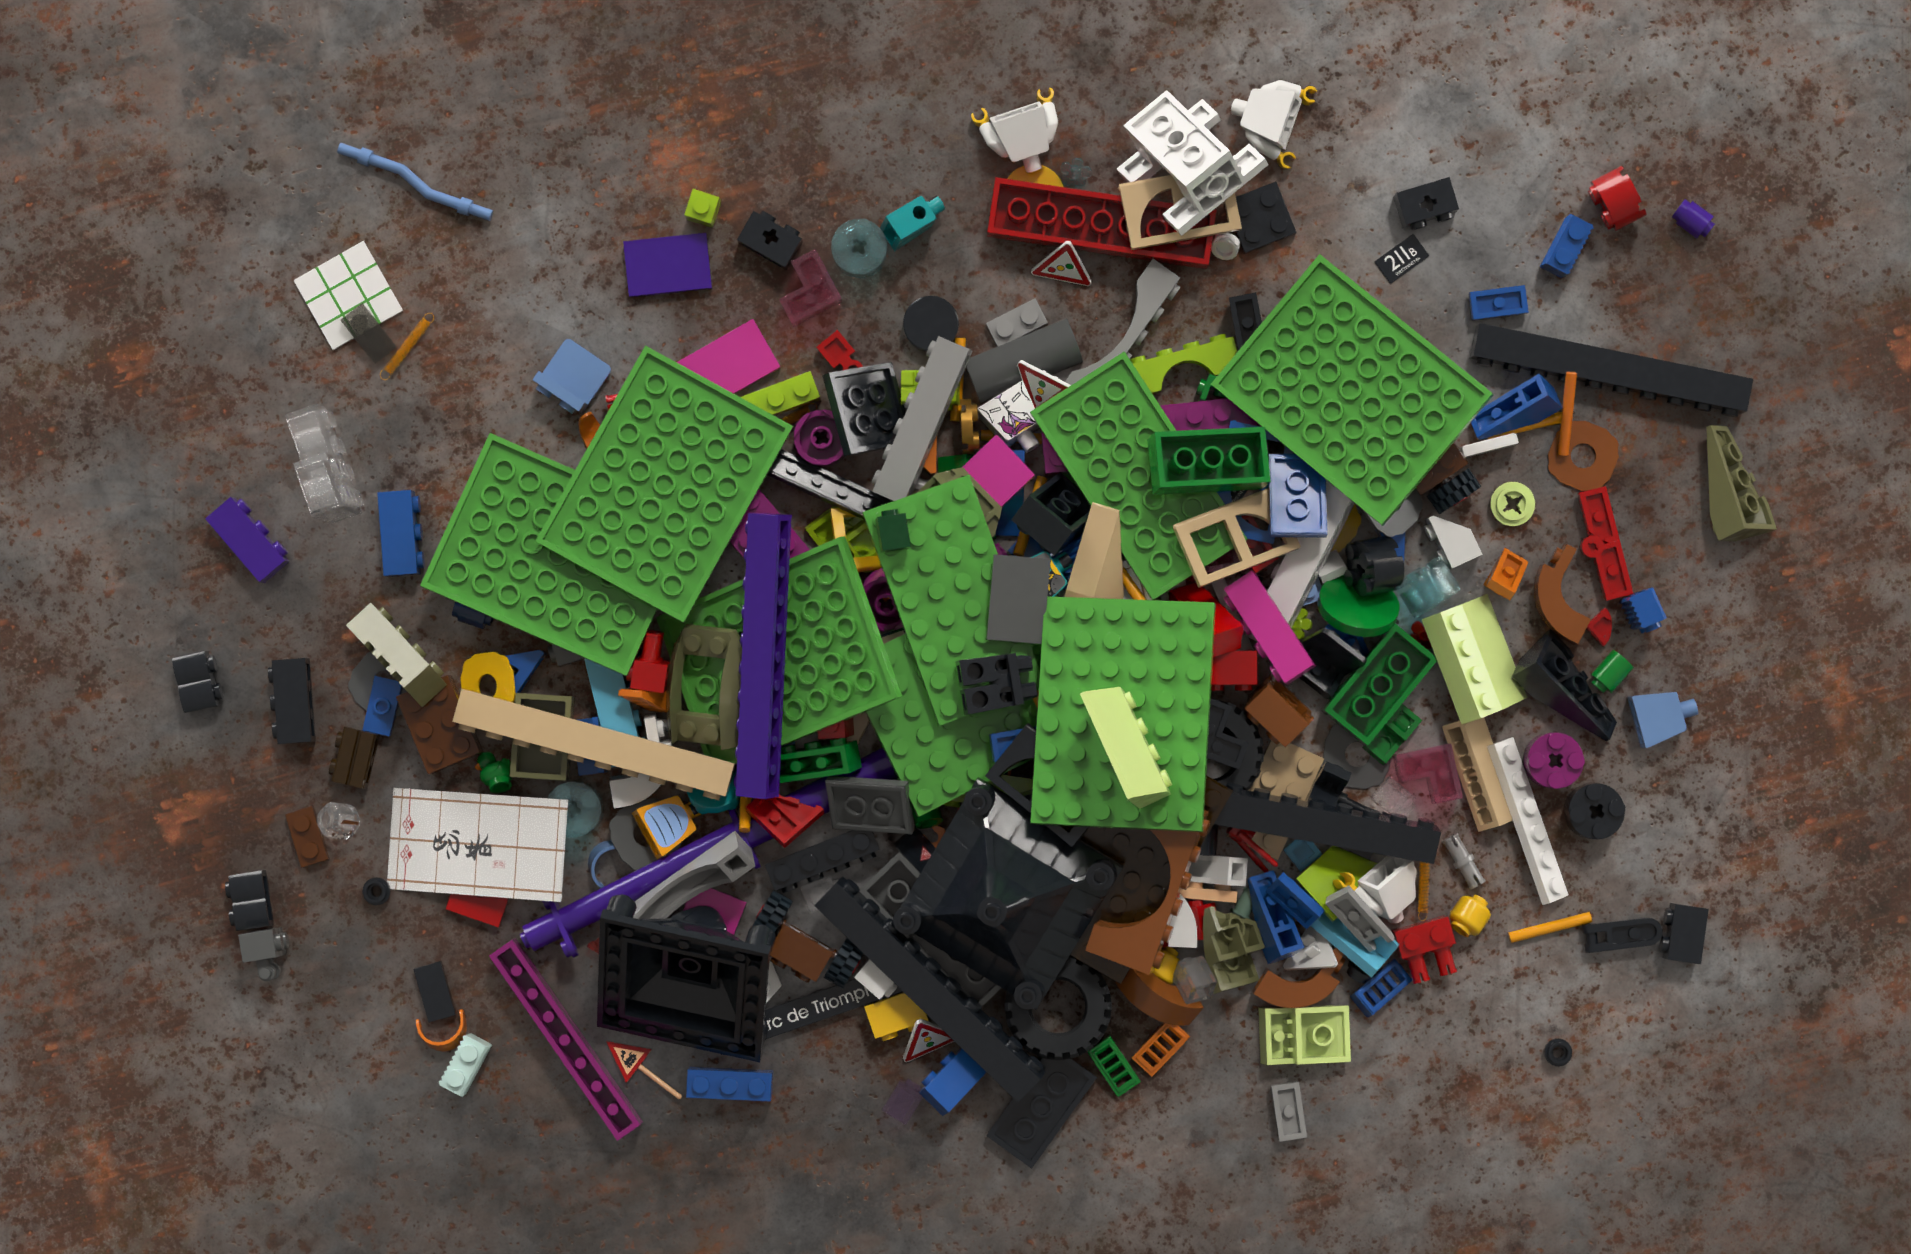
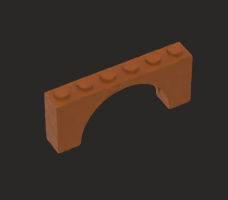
[1085,810,1210,975]

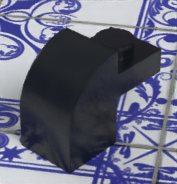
[1305,761,1352,807]

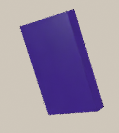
[623,233,712,298]

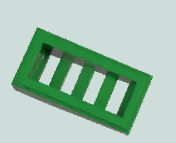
[1087,1035,1141,1097]

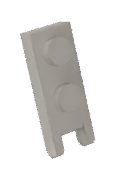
[1325,885,1394,952]

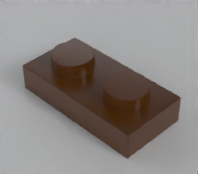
[285,806,330,868]

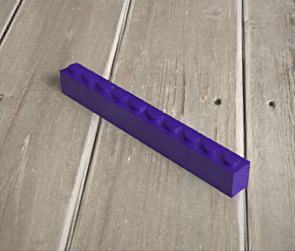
[734,513,792,799]

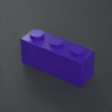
[205,497,290,583]

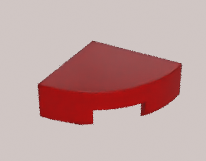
[1586,607,1612,647]

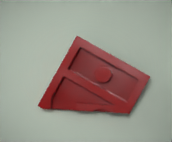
[746,794,824,848]

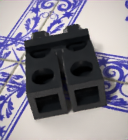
[956,653,1038,716]

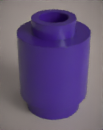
[1672,199,1715,239]

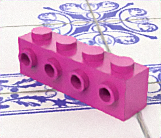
[1224,571,1316,685]

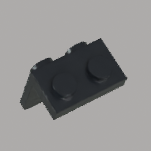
[1299,628,1367,699]

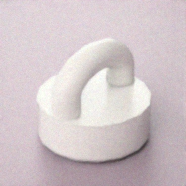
[1211,233,1240,260]

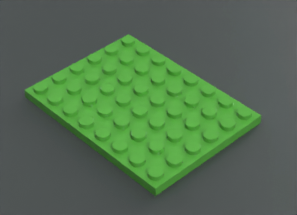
[1211,254,1493,526]
[535,345,793,623]
[420,433,657,676]
[656,536,902,766]
[865,595,1058,817]
[1031,596,1216,832]

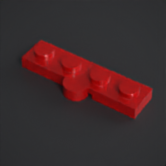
[1577,486,1634,601]

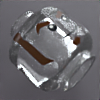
[317,802,360,840]

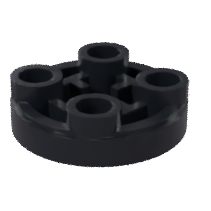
[903,296,959,352]

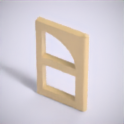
[1118,175,1242,250]
[1173,488,1301,588]

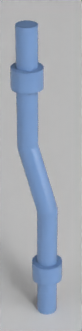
[337,143,493,221]

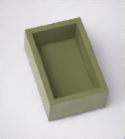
[510,693,575,781]

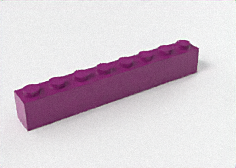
[489,938,643,1141]

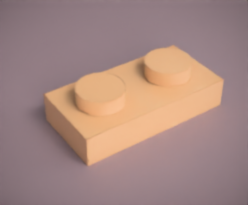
[1181,882,1237,903]

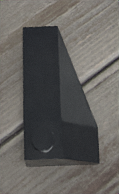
[1512,629,1617,741]

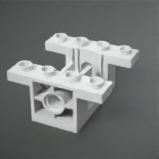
[1117,90,1268,236]

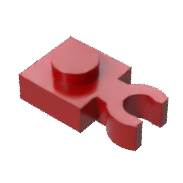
[816,330,863,370]

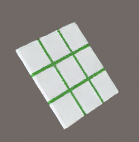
[294,241,403,350]

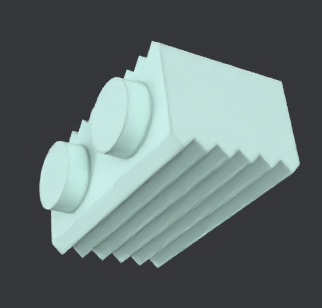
[439,1033,492,1097]

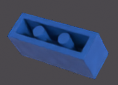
[377,490,425,577]
[919,1048,986,1116]
[686,1067,773,1101]

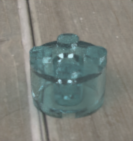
[831,219,888,278]
[1396,555,1461,618]
[548,781,604,838]

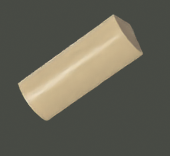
[1442,717,1513,832]

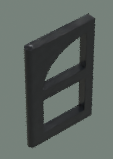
[985,723,1090,847]

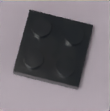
[1235,181,1297,254]

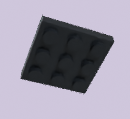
[822,362,906,457]

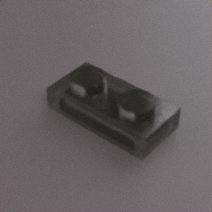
[341,303,397,364]

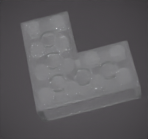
[285,404,364,524]

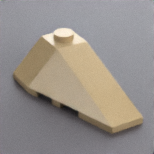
[1064,502,1124,599]

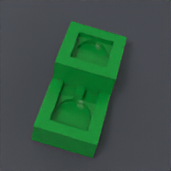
[1362,703,1422,765]

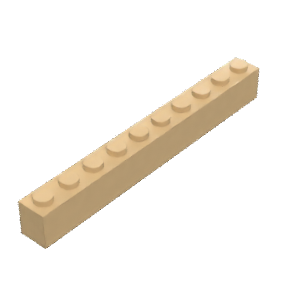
[452,689,736,800]

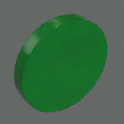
[1318,575,1400,637]

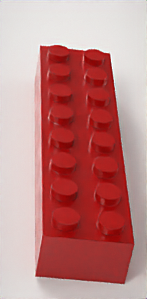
[987,177,1217,269]

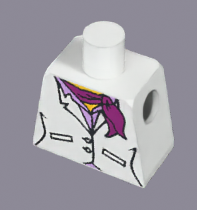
[977,381,1040,453]

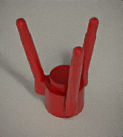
[1226,827,1278,873]

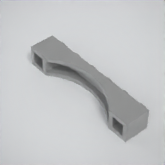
[1065,259,1181,385]
[633,831,755,920]

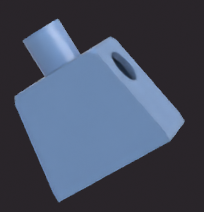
[1627,692,1698,748]

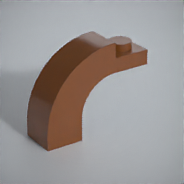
[1534,544,1591,645]
[1251,945,1346,1008]
[1115,968,1204,1026]

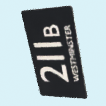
[1375,234,1429,283]

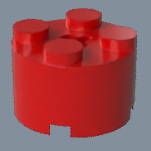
[1588,166,1647,231]

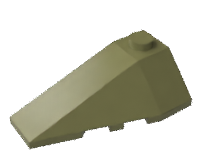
[1706,425,1777,541]

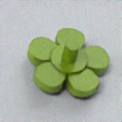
[1292,608,1313,640]

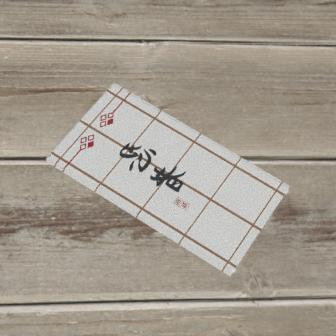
[387,788,568,902]

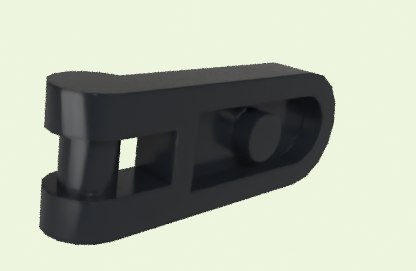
[1582,917,1663,953]

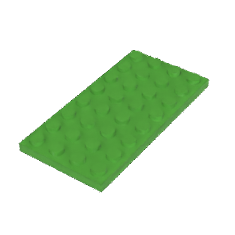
[1030,351,1247,600]
[862,475,1040,726]

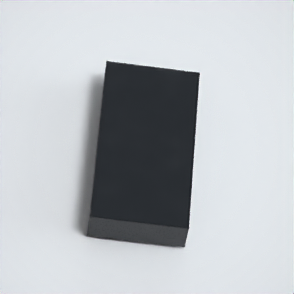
[413,961,457,1023]

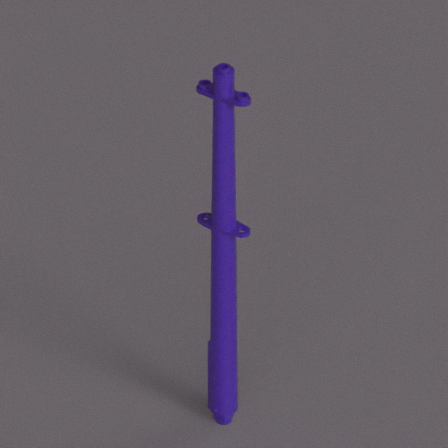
[520,748,898,958]

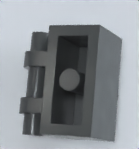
[238,927,289,981]

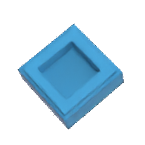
[1283,839,1322,872]

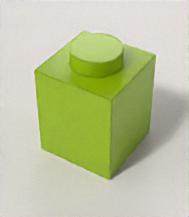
[684,189,721,228]

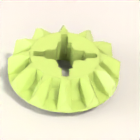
[1490,482,1535,526]

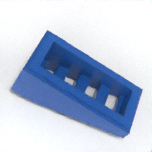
[1350,959,1413,1017]

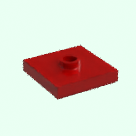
[446,893,509,927]

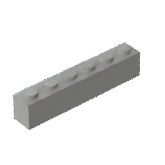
[871,336,973,501]

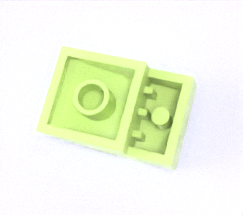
[1259,1005,1351,1065]

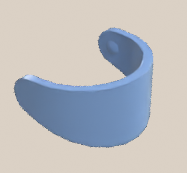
[588,840,615,888]

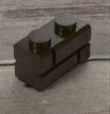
[329,727,380,789]

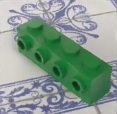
[780,738,862,783]

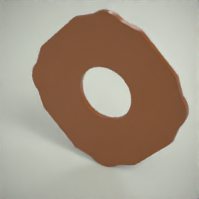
[1548,421,1619,491]

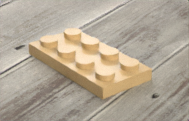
[1227,740,1324,860]

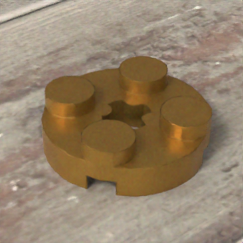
[960,399,979,455]

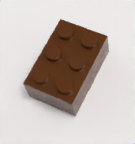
[396,675,484,774]

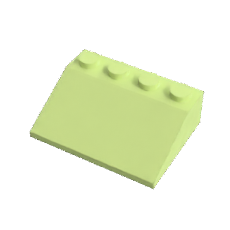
[1421,594,1527,724]
[1080,687,1172,809]

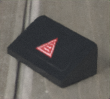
[894,825,935,873]

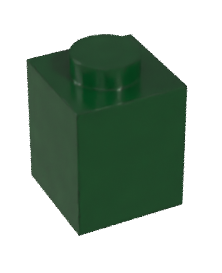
[875,509,911,553]

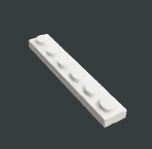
[1487,737,1568,905]

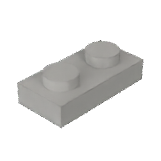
[986,298,1048,347]
[1270,1081,1307,1142]

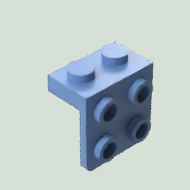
[533,339,611,414]

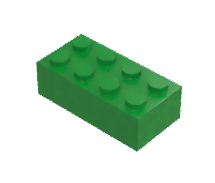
[1147,427,1271,495]
[1321,624,1437,746]

